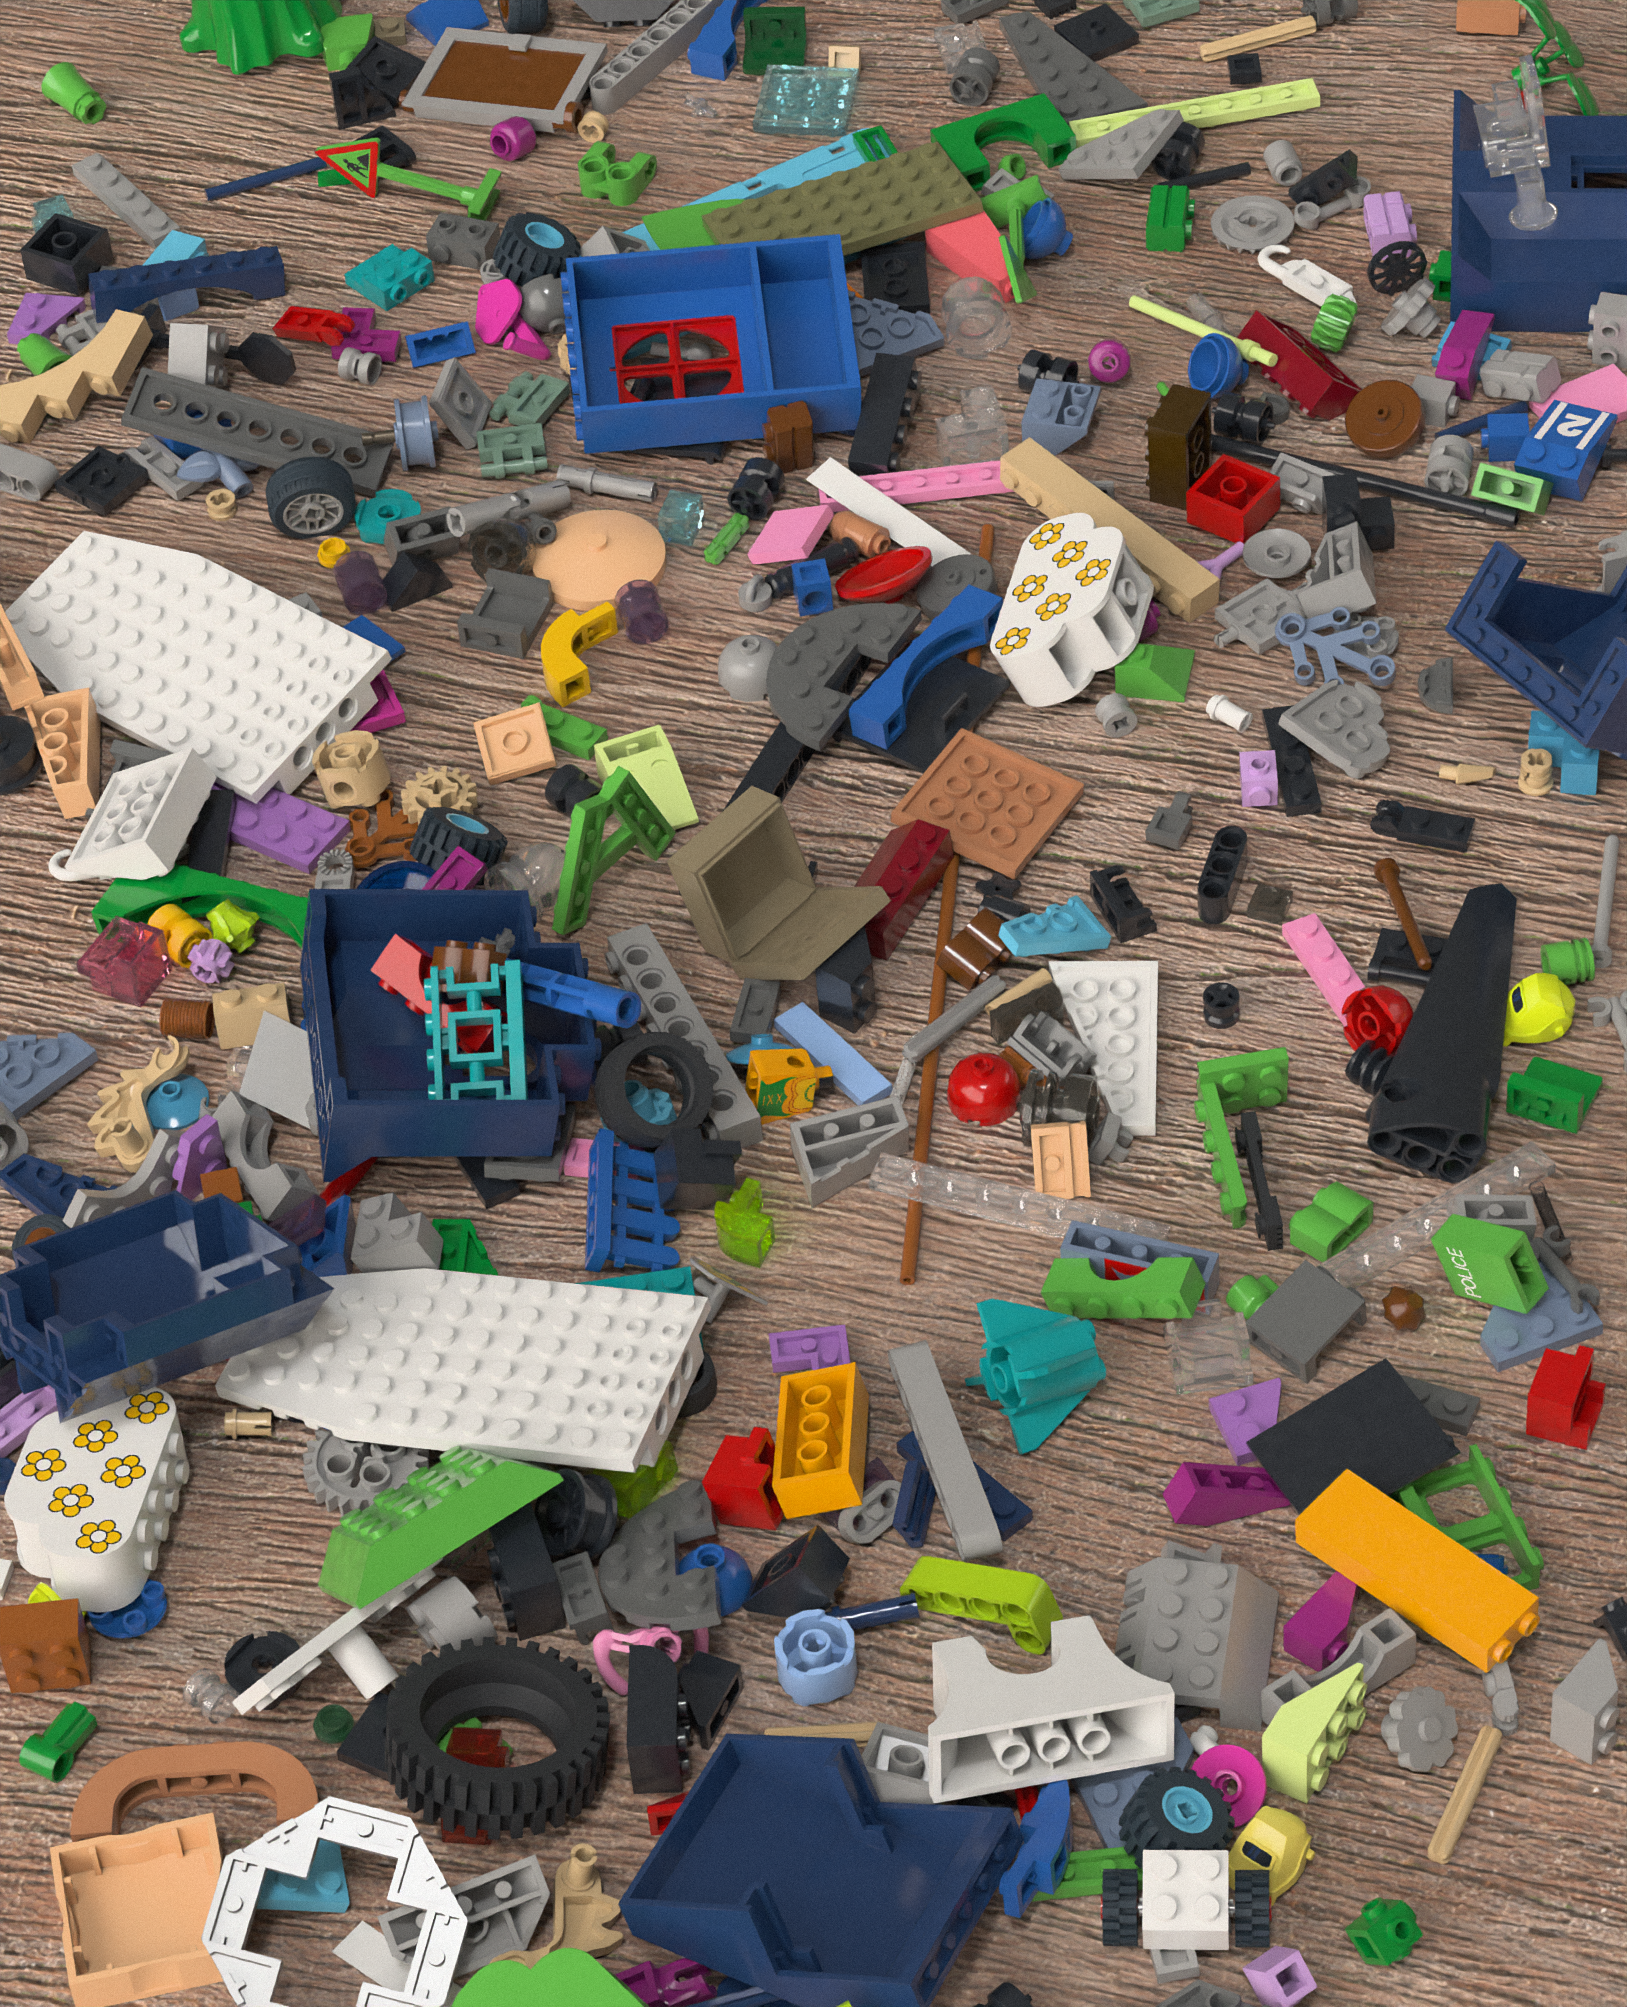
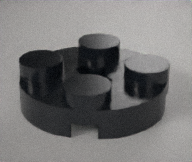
[224,1631,305,1710]

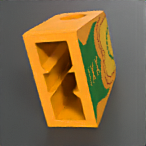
[745,1048,833,1125]

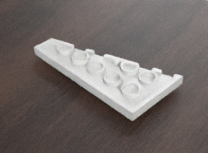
[1048,961,1158,1136]

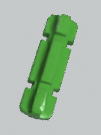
[704,513,749,565]

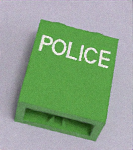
[1431,1214,1549,1314]

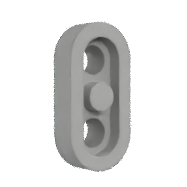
[838,1480,901,1544]

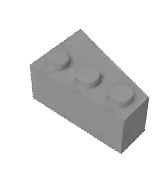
[790,1096,909,1208]

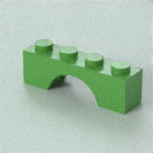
[1040,1257,1206,1319]

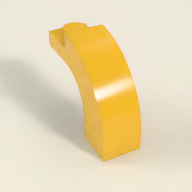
[541,601,618,708]

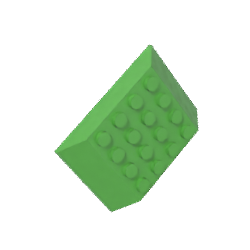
[318,1446,564,1610]

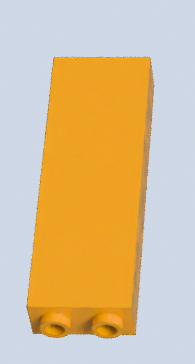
[1295,1469,1540,1673]

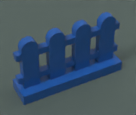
[585,1128,680,1273]

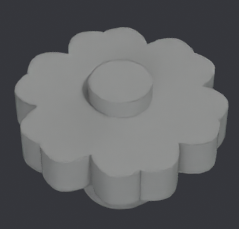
[1380,277,1441,338]
[1381,1687,1458,1772]

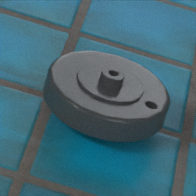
[916,554,998,620]

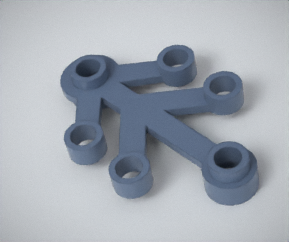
[1275,607,1396,686]

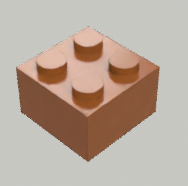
[0,1598,91,1693]

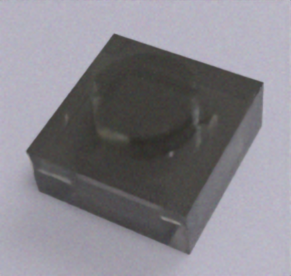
[1247,883,1293,926]

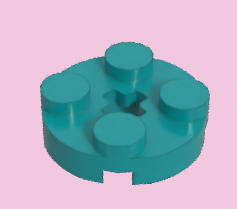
[355,489,422,544]

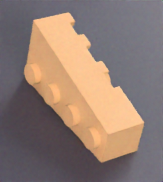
[24,687,101,819]

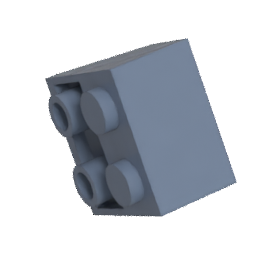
[1021,378,1101,456]

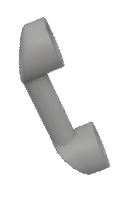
[1294,176,1371,230]

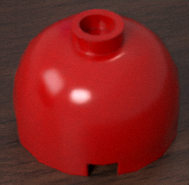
[1342,985,1414,1056]
[947,1052,1021,1126]

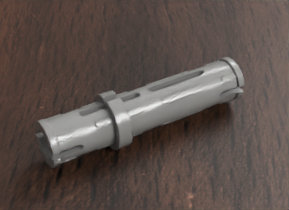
[556,464,658,503]

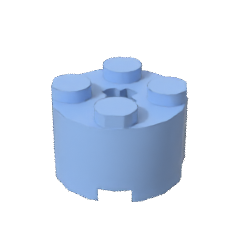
[774,1609,858,1707]

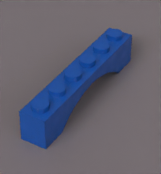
[687,0,768,81]
[849,584,1003,750]

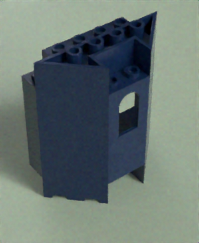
[0,1190,335,1423]

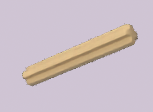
[1200,15,1317,63]
[1427,1725,1502,1865]

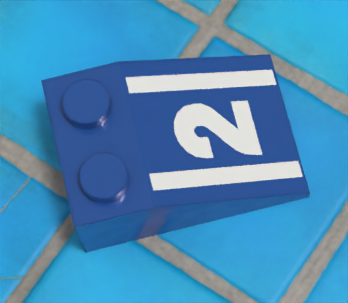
[1514,400,1618,501]

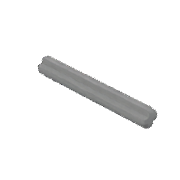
[902,975,1006,1063]

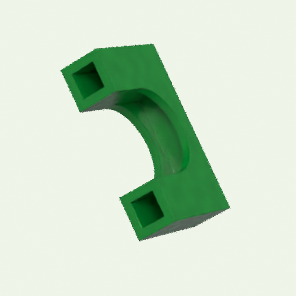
[930,93,1076,192]

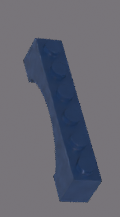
[88,246,285,323]

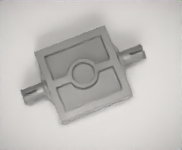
[1214,578,1308,655]

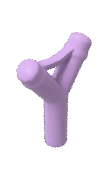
[1197,541,1244,579]

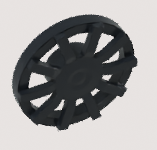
[1367,241,1428,296]

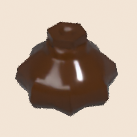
[1381,1286,1426,1331]

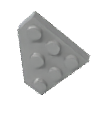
[1058,109,1184,179]

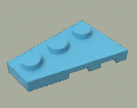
[998,895,1111,957]

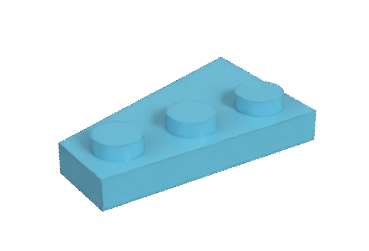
[220,1840,350,1913]

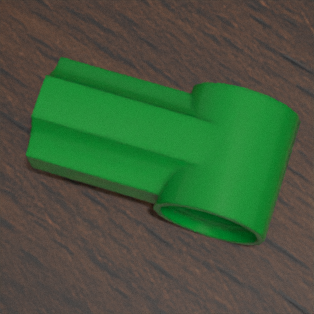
[19,1701,97,1783]

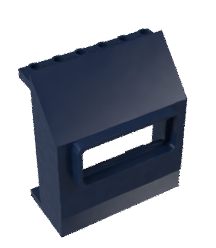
[1445,540,1627,760]

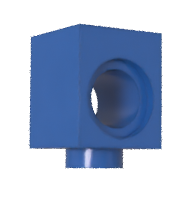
[791,558,833,617]

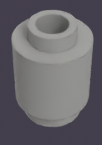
[1263,140,1303,186]

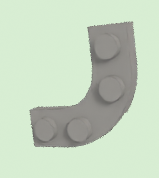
[63,1129,185,1228]

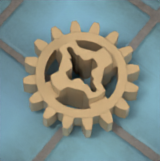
[401,766,478,826]

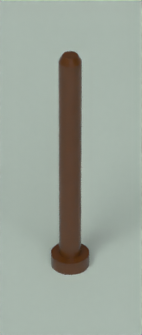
[1373,858,1432,970]

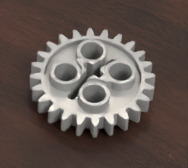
[302,1429,430,1517]

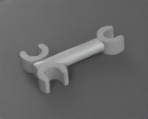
[1587,991,1627,1073]

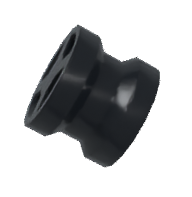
[1203,982,1240,1029]

